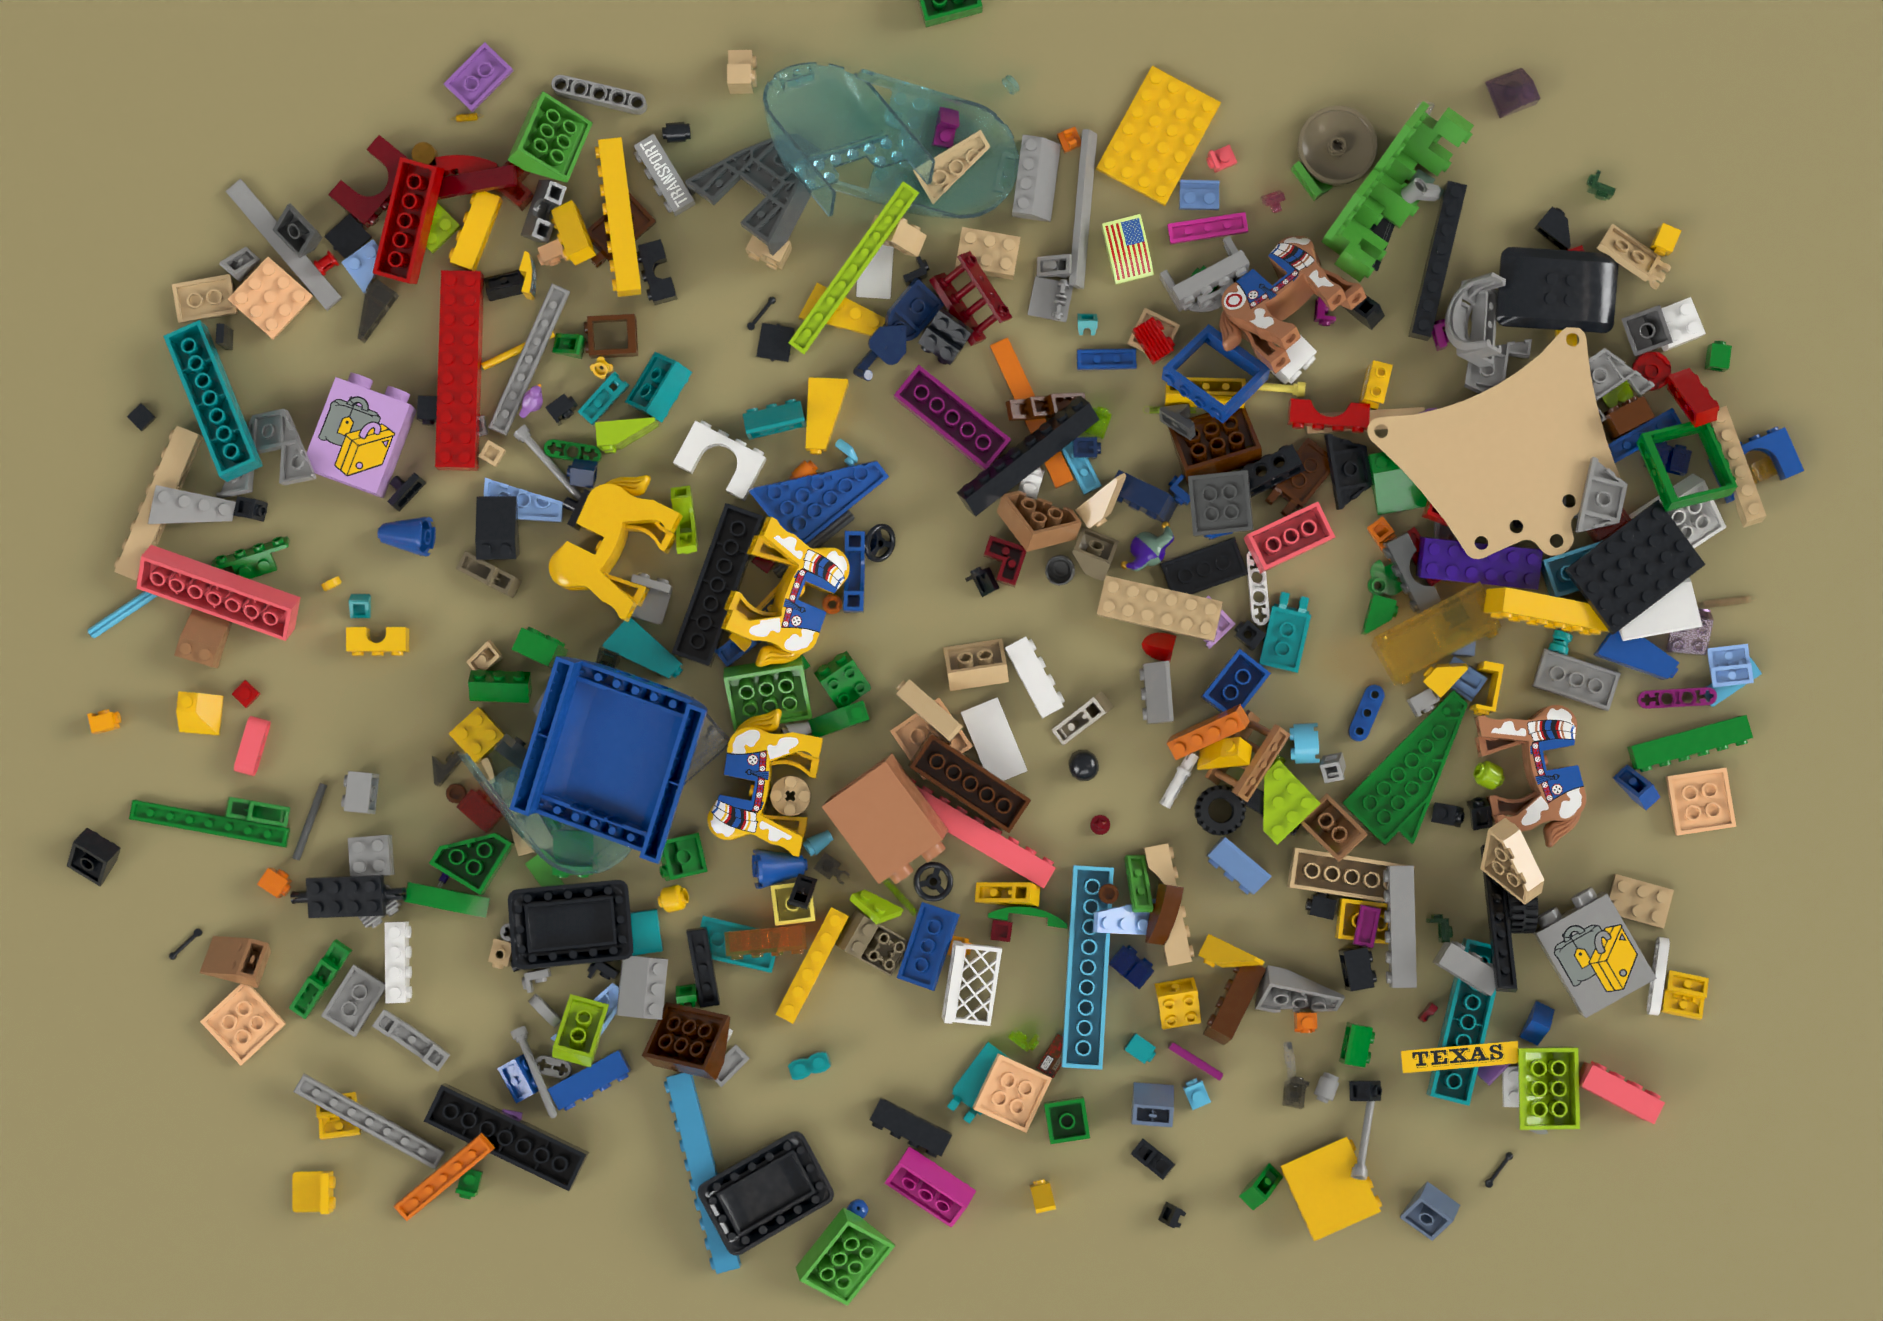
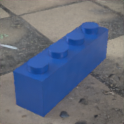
[547,1049,631,1111]

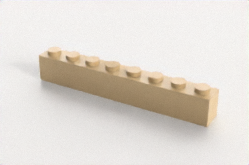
[114,426,203,581]

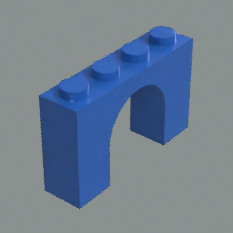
[1708,426,1804,504]

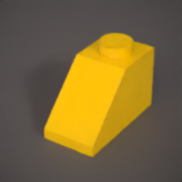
[1423,663,1468,698]
[1030,1179,1056,1214]

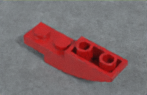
[434,155,499,177]

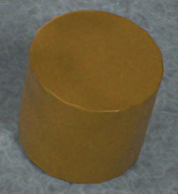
[411,142,439,166]

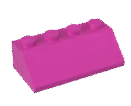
[885,1146,976,1228]

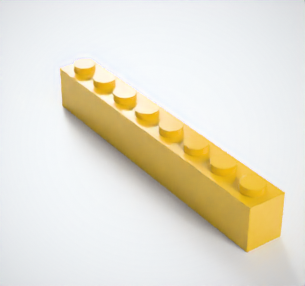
[595,137,641,297]

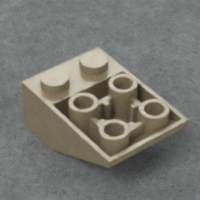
[835,910,909,976]

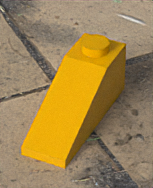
[1197,737,1252,770]
[975,882,1040,907]
[1198,934,1265,968]

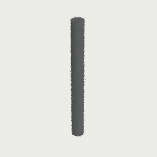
[292,783,327,861]

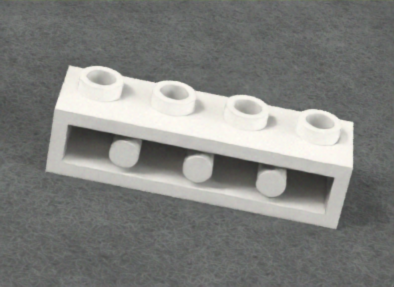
[384,922,412,1003]

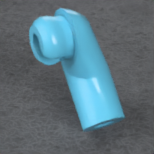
[835,438,858,466]

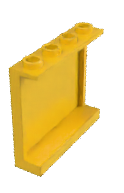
[1280,1137,1382,1241]

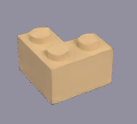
[727,50,757,94]
[870,215,927,257]
[746,235,792,270]

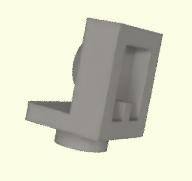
[522,968,551,993]

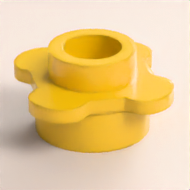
[590,356,614,379]

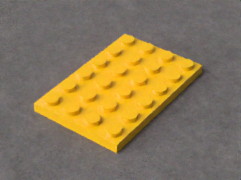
[1096,66,1221,206]

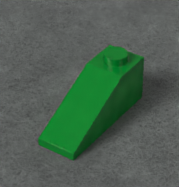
[807,701,870,738]

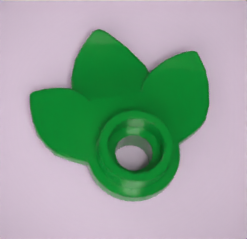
[1368,560,1402,596]

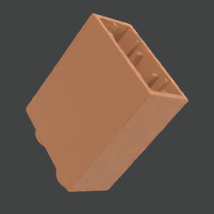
[822,753,949,884]

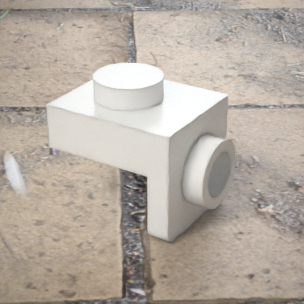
[1018,467,1045,499]

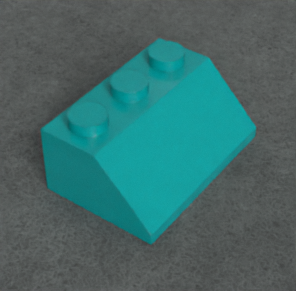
[625,352,692,423]
[743,399,806,440]

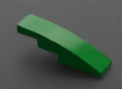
[404,882,490,918]
[289,939,352,1019]

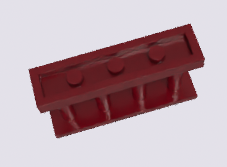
[929,251,1013,346]

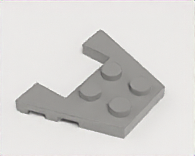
[1464,339,1532,394]
[1589,348,1655,422]

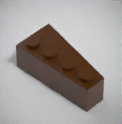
[1203,965,1266,1045]

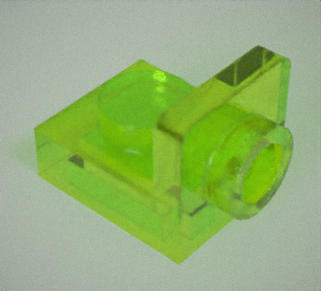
[1085,406,1112,439]
[1007,1030,1040,1052]

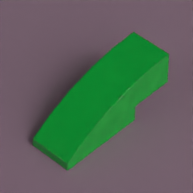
[224,796,291,827]

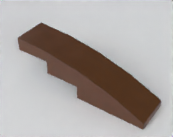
[1005,393,1086,421]

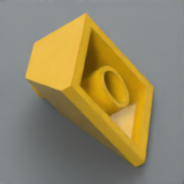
[176,691,224,736]

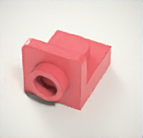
[1206,144,1237,173]

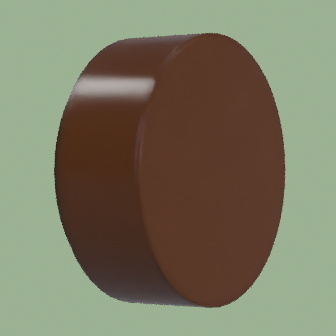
[446,783,467,804]
[1098,884,1119,904]

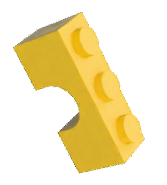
[346,627,409,656]

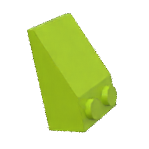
[595,417,659,454]
[552,994,609,1068]

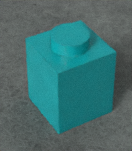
[1124,1033,1156,1064]

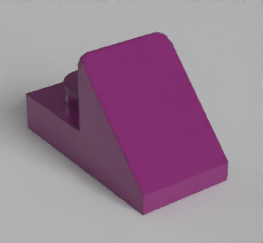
[932,107,959,149]

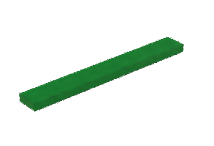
[129,800,290,848]

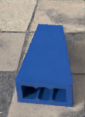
[1594,631,1679,680]

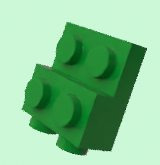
[659,833,708,881]

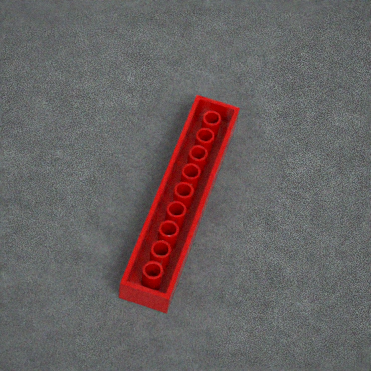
[435,270,484,471]

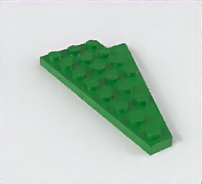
[1342,690,1468,845]

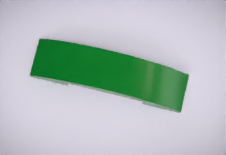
[988,906,1068,929]

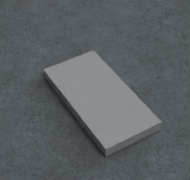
[1532,648,1621,711]

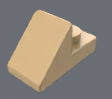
[466,640,503,671]

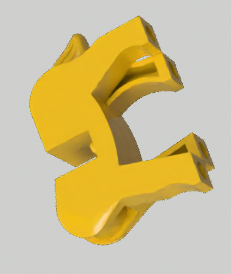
[549,475,683,622]

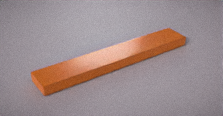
[393,1133,495,1221]

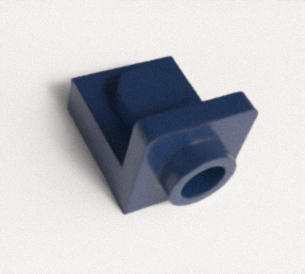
[1073,437,1101,459]

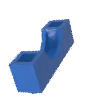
[843,531,866,613]

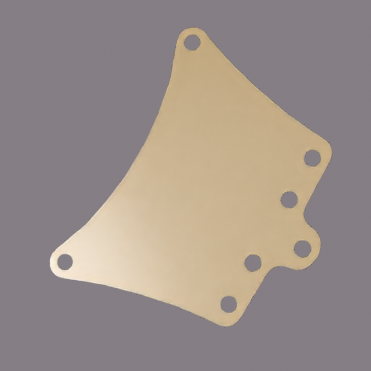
[1367,327,1620,559]

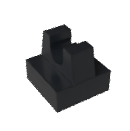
[1158,1202,1186,1228]

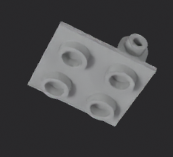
[1028,276,1073,322]

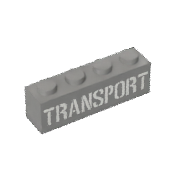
[633,134,696,217]

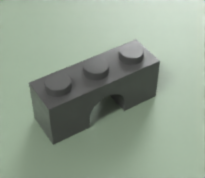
[521,180,567,243]

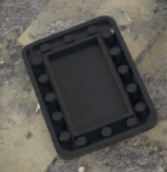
[1496,247,1619,333]
[508,880,634,970]
[697,1131,834,1256]

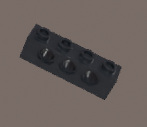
[1239,444,1305,498]

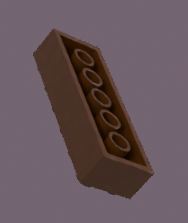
[908,732,1031,833]

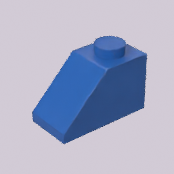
[1613,764,1660,810]

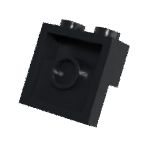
[918,308,974,365]

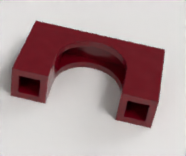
[328,135,408,228]

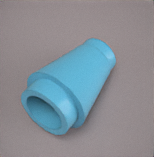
[803,830,834,856]

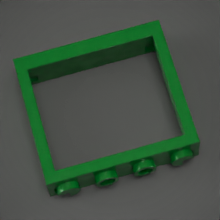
[1636,422,1738,512]

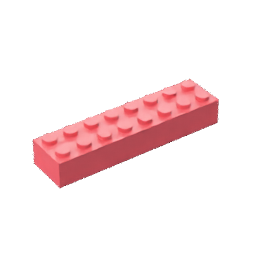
[136,545,301,641]

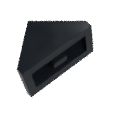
[788,873,817,910]

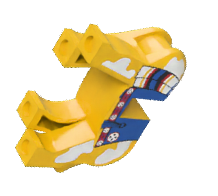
[721,517,850,667]
[707,709,823,857]

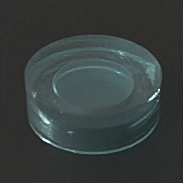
[1002,75,1020,95]

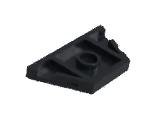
[1324,434,1373,510]

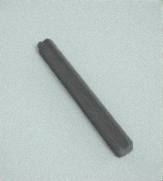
[773,510,855,578]

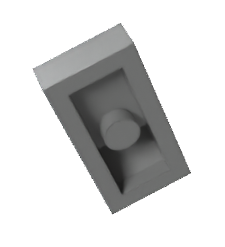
[1037,254,1072,279]

